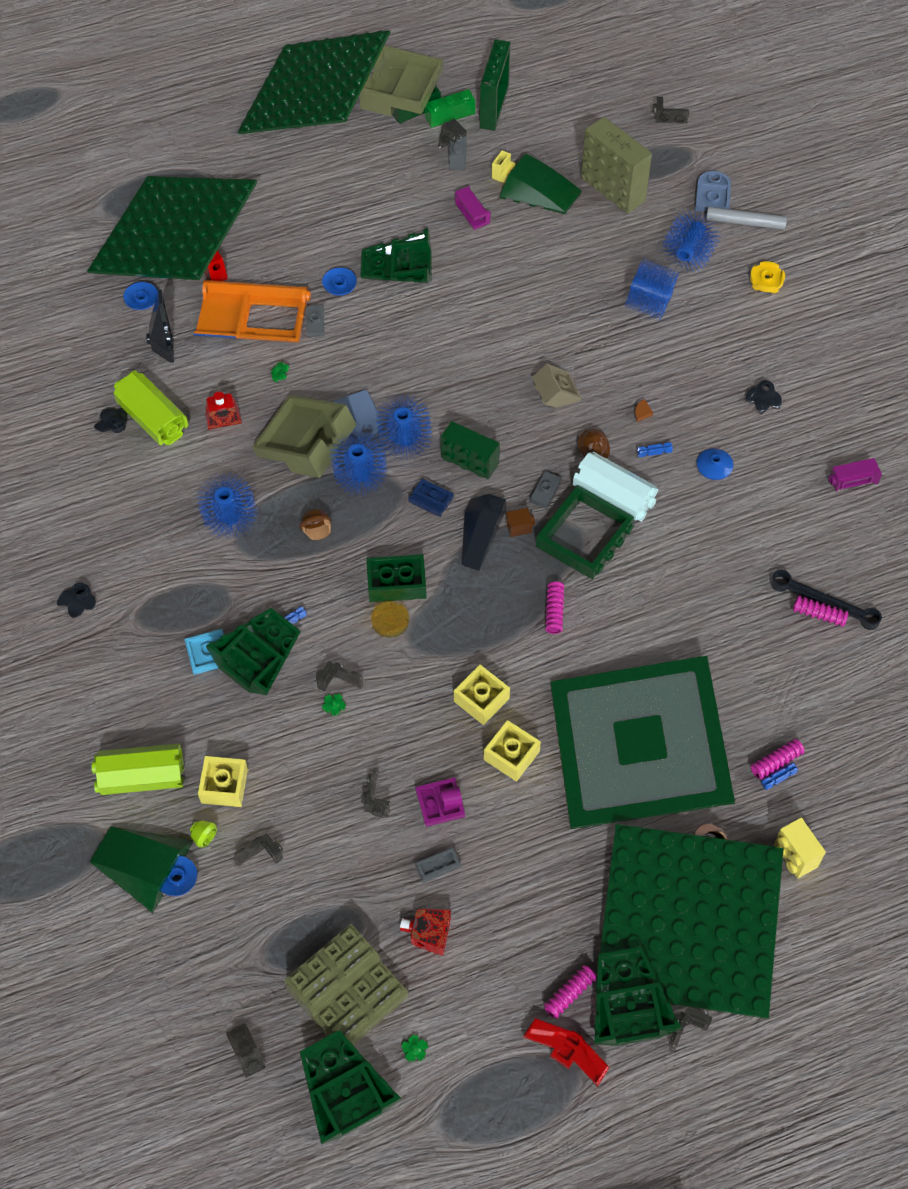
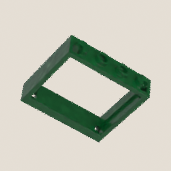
[480,39,511,131]
[536,485,635,580]

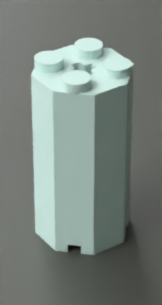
[573,452,658,522]

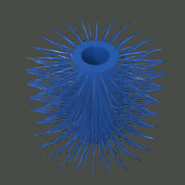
[661,210,720,272]
[625,258,679,320]
[375,394,433,460]
[330,429,387,497]
[196,473,255,538]

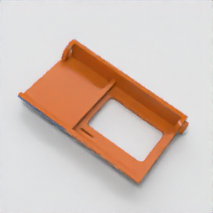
[194,280,311,343]

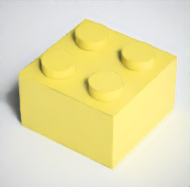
[454,665,510,725]
[484,720,541,782]
[198,756,248,807]
[774,817,826,879]

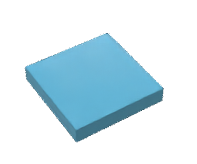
[185,629,224,675]

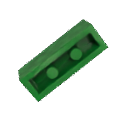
[425,89,475,128]

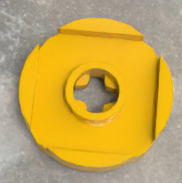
[750,261,785,293]

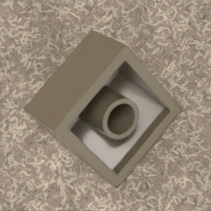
[532,364,582,408]

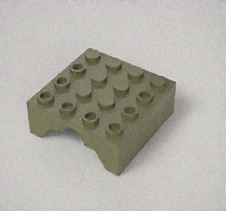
[581,117,652,214]

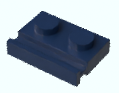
[408,479,454,517]

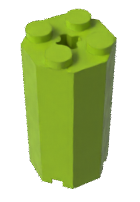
[113,371,188,445]
[92,743,184,795]

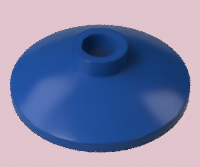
[322,268,357,296]
[123,282,158,310]
[697,449,733,480]
[161,856,198,897]

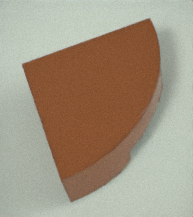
[635,399,653,422]

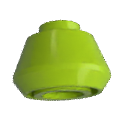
[190,820,217,847]

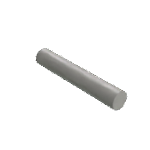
[706,207,787,230]

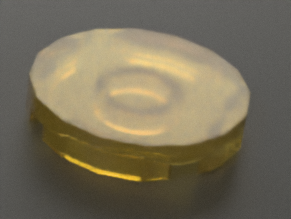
[371,601,409,638]

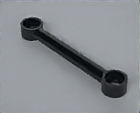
[771,570,882,630]

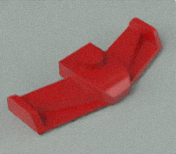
[523,1018,609,1087]

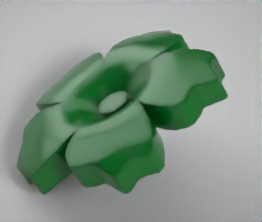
[270,362,289,383]
[322,694,346,716]
[401,1035,428,1062]

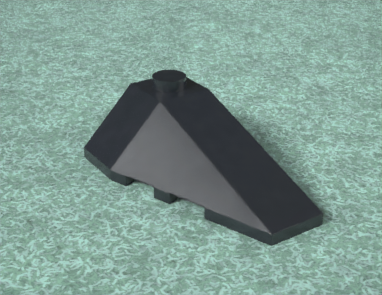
[146,290,174,363]
[462,494,506,571]

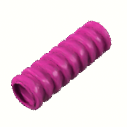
[545,582,564,634]
[793,596,849,627]
[751,738,804,780]
[544,965,597,1019]

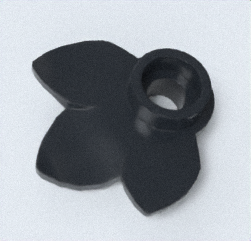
[746,380,782,414]
[94,408,128,433]
[57,582,96,618]

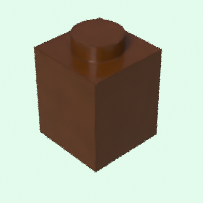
[506,508,535,537]

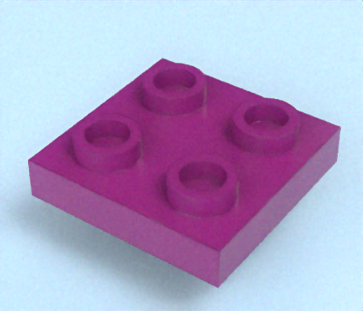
[415,778,465,827]

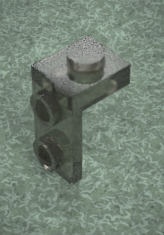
[652,97,689,124]
[438,119,467,149]
[316,661,363,691]
[361,767,390,817]
[233,833,283,868]
[668,1006,713,1053]
[226,1023,266,1078]

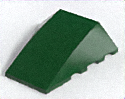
[500,153,582,214]
[361,228,432,283]
[206,608,301,695]
[90,826,193,914]
[594,946,682,1046]
[300,1030,401,1145]

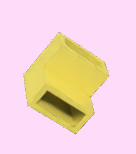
[492,150,516,183]

